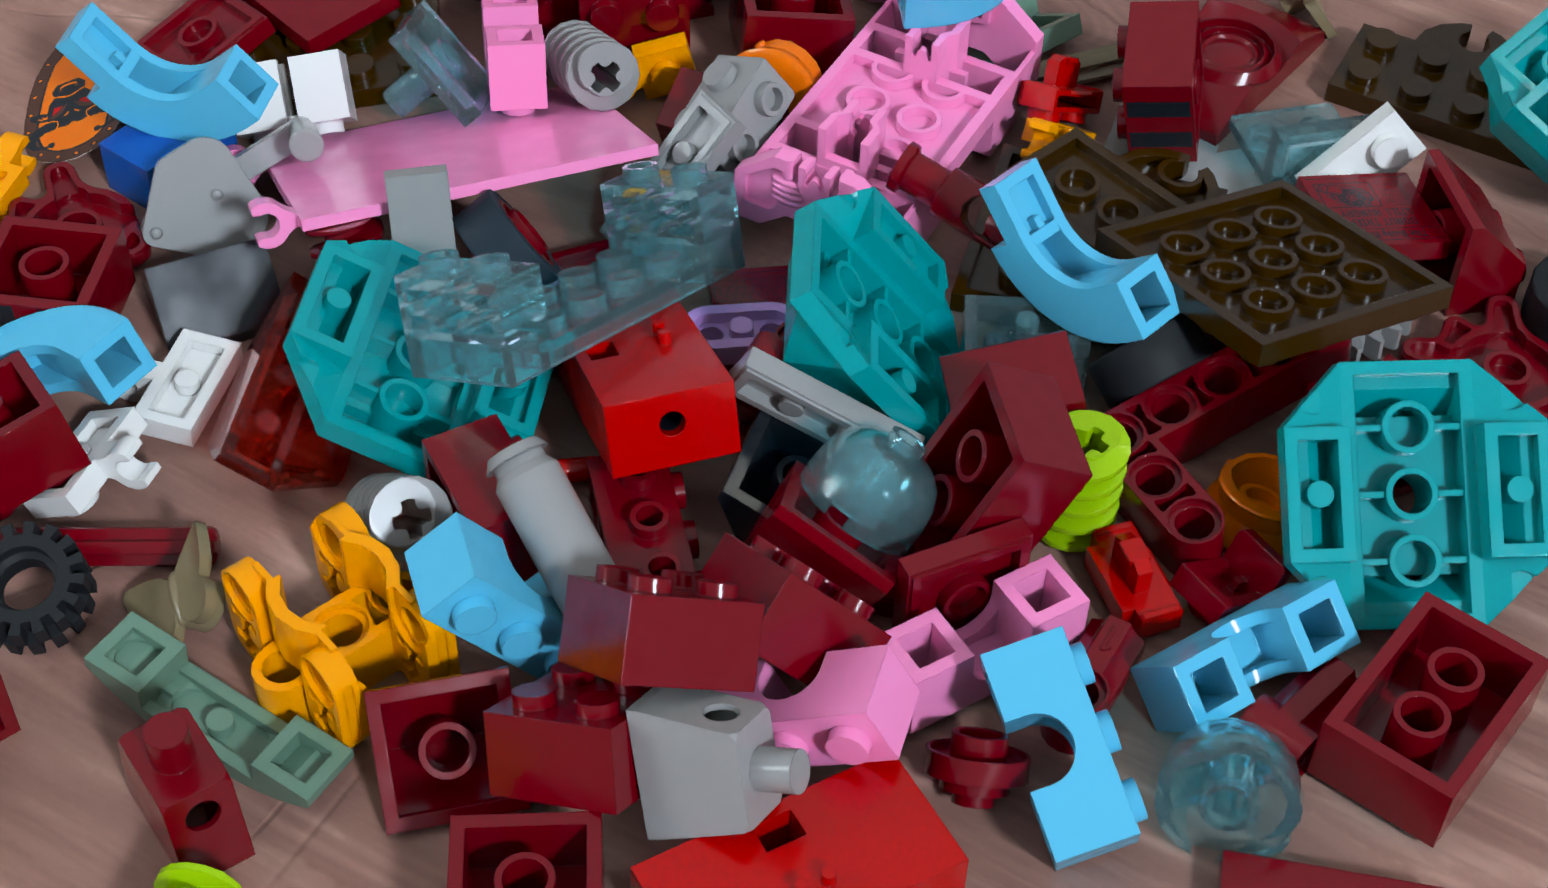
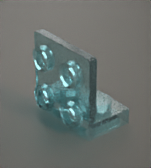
[1229,103,1371,187]

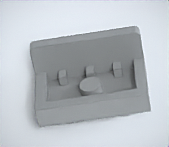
[673,55,794,183]

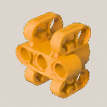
[221,501,460,748]

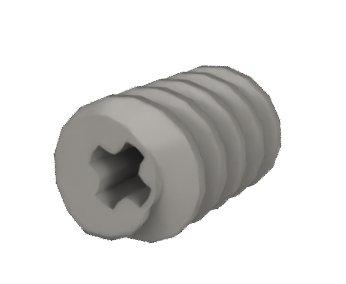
[545,20,640,111]
[345,472,453,562]

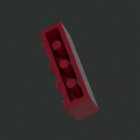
[586,456,702,576]

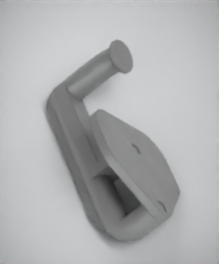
[141,116,324,255]

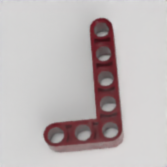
[1104,338,1352,575]

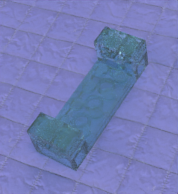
[394,160,746,388]

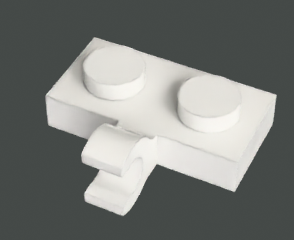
[1295,101,1427,179]
[120,328,244,447]
[23,406,162,519]

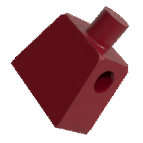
[117,707,255,871]

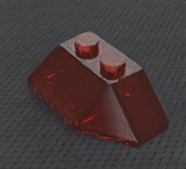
[207,271,353,492]

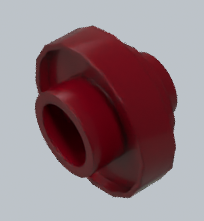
[924,726,1031,809]

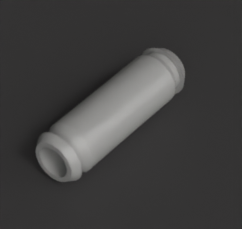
[487,436,615,615]

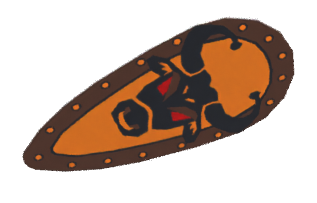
[24,48,120,163]

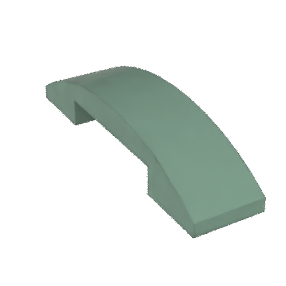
[84,611,354,808]

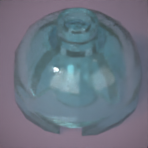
[800,426,938,555]
[1154,717,1304,864]

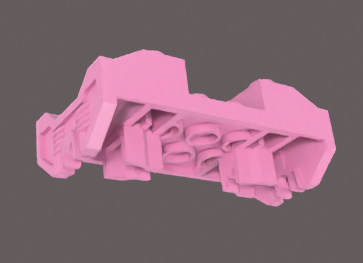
[734,0,1044,241]

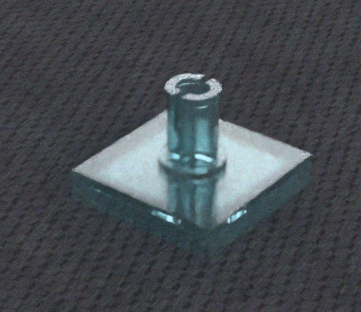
[383,0,489,127]

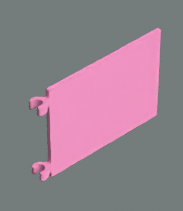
[227,87,659,249]

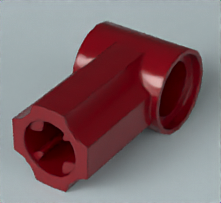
[1040,614,1145,755]
[1229,657,1357,787]

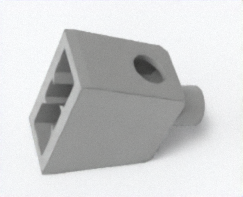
[625,687,810,841]

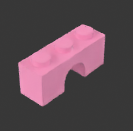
[481,0,548,116]
[885,554,1090,735]
[714,644,921,767]

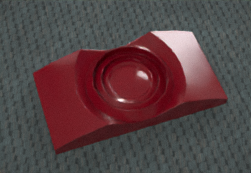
[1199,0,1326,146]

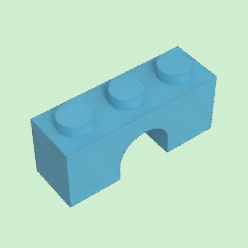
[404,512,563,679]
[1130,579,1361,732]
[980,626,1148,871]

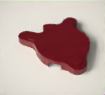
[8,161,152,268]
[1397,295,1548,419]

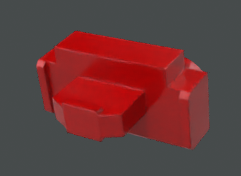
[1017,53,1104,124]
[1084,521,1184,638]

